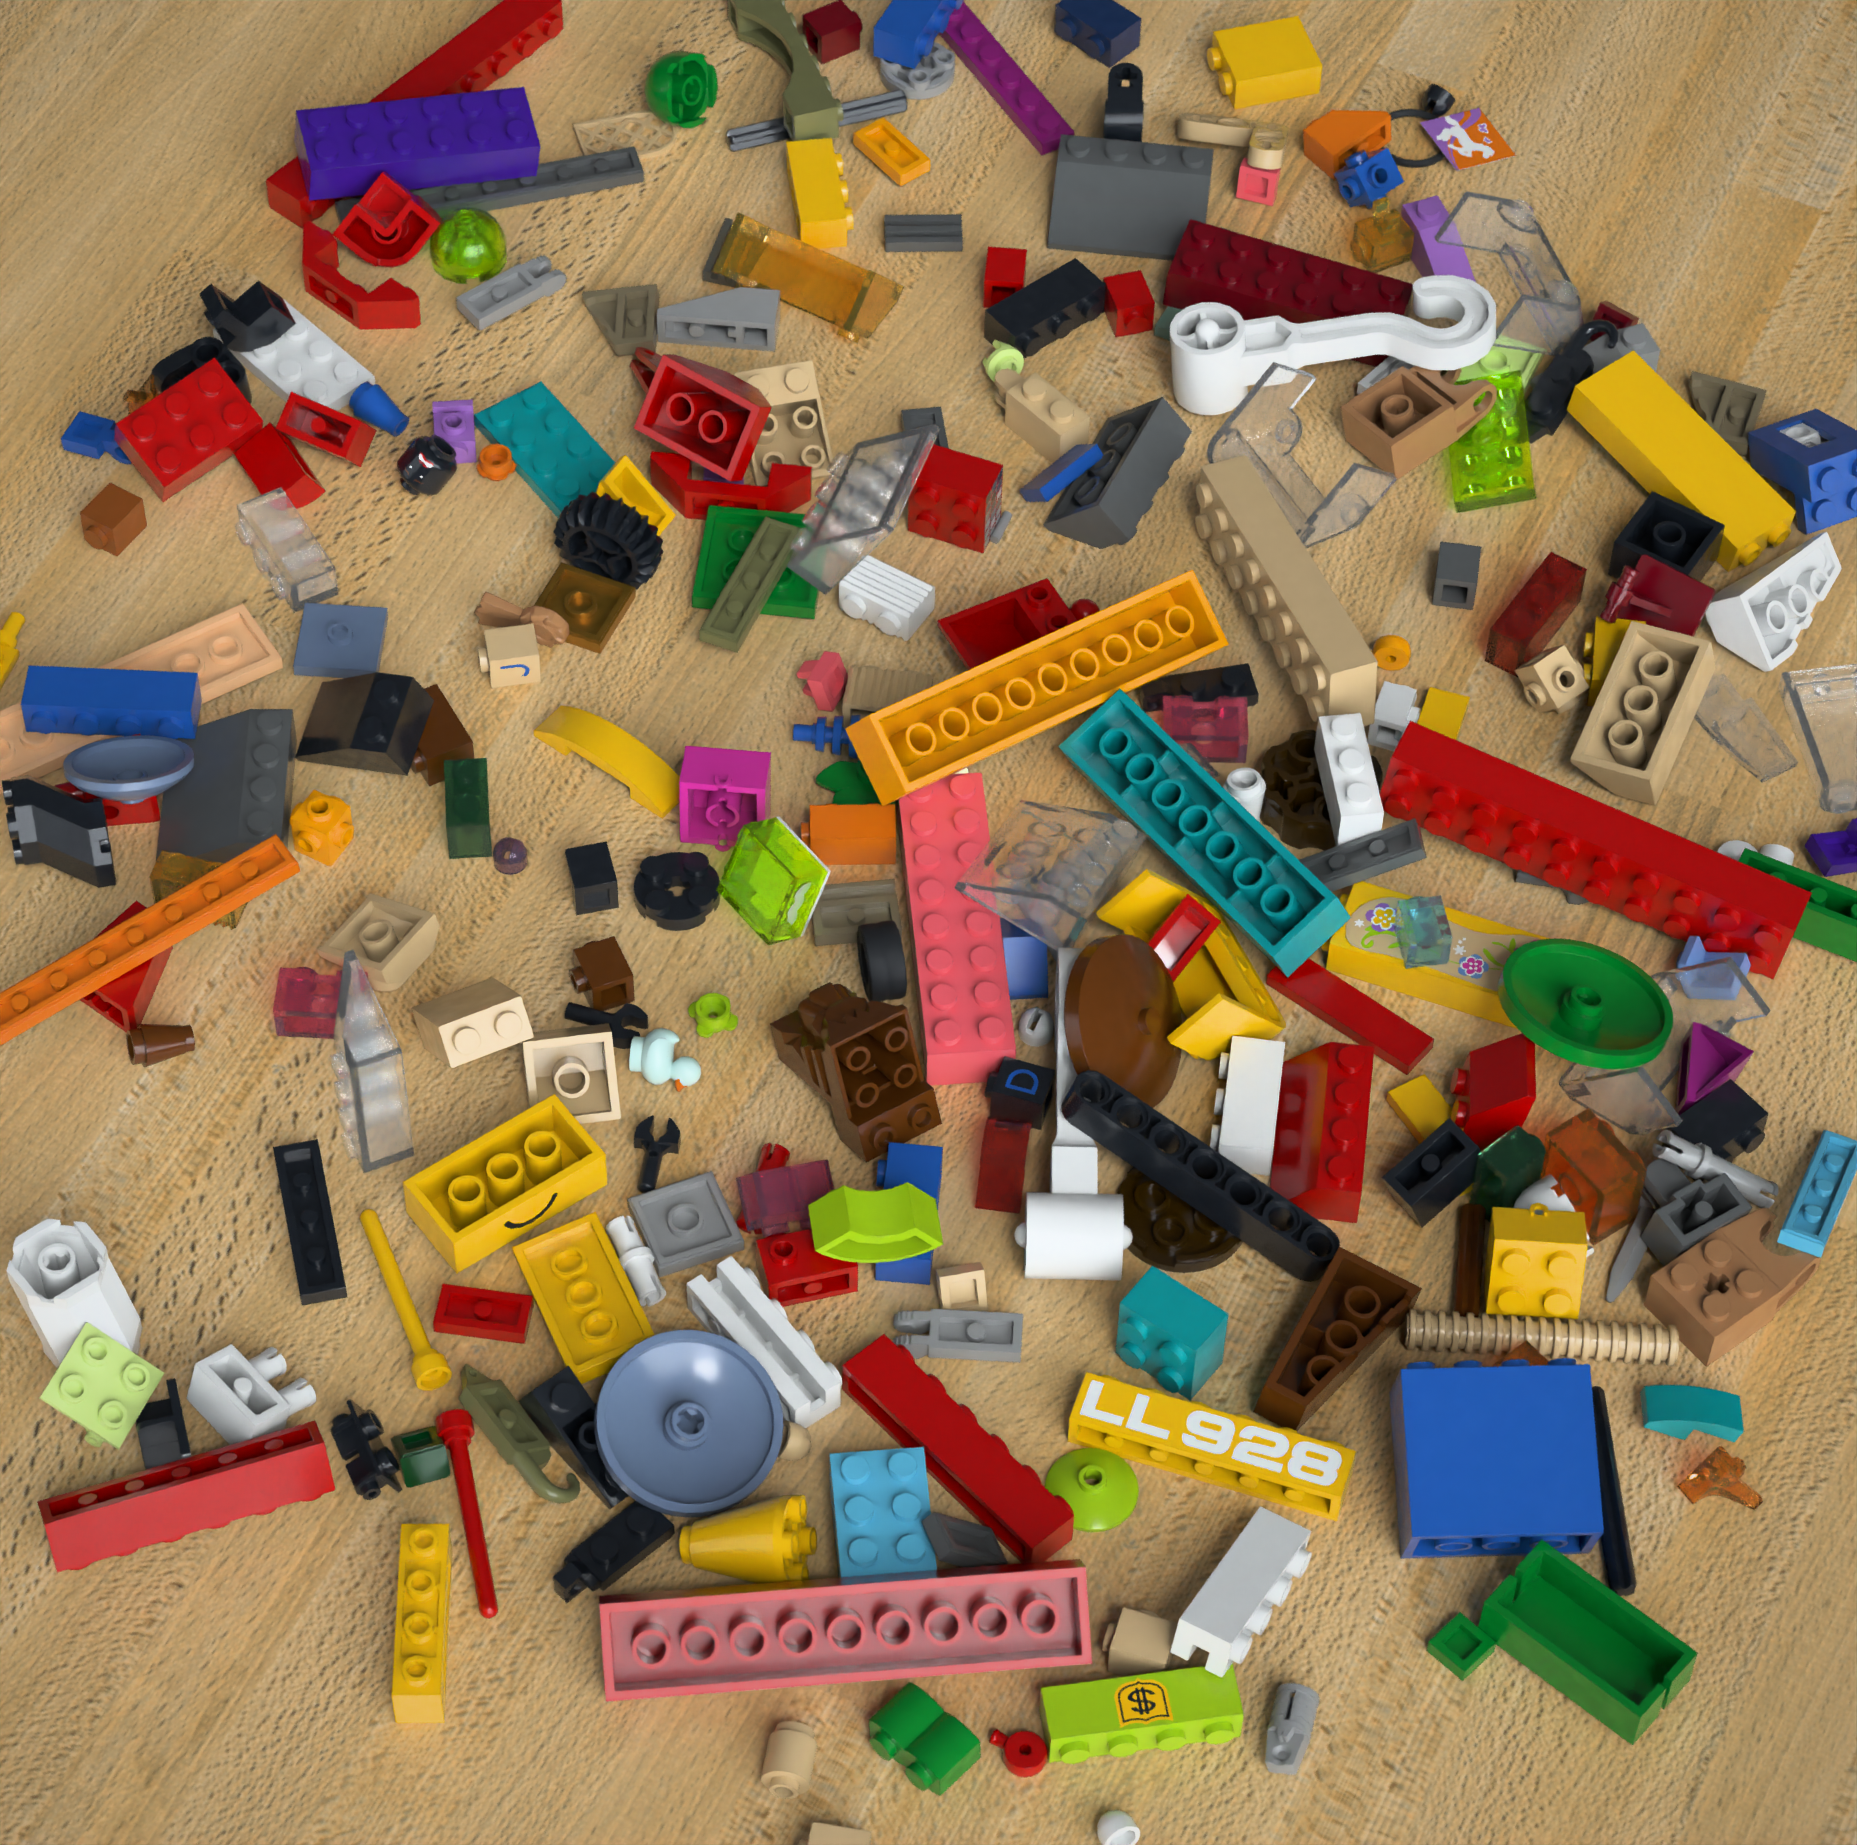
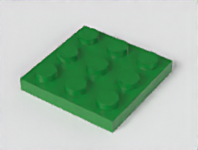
[692,505,830,619]

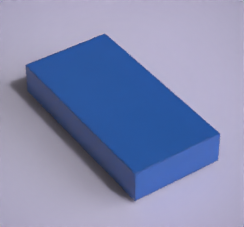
[1019,444,1104,502]

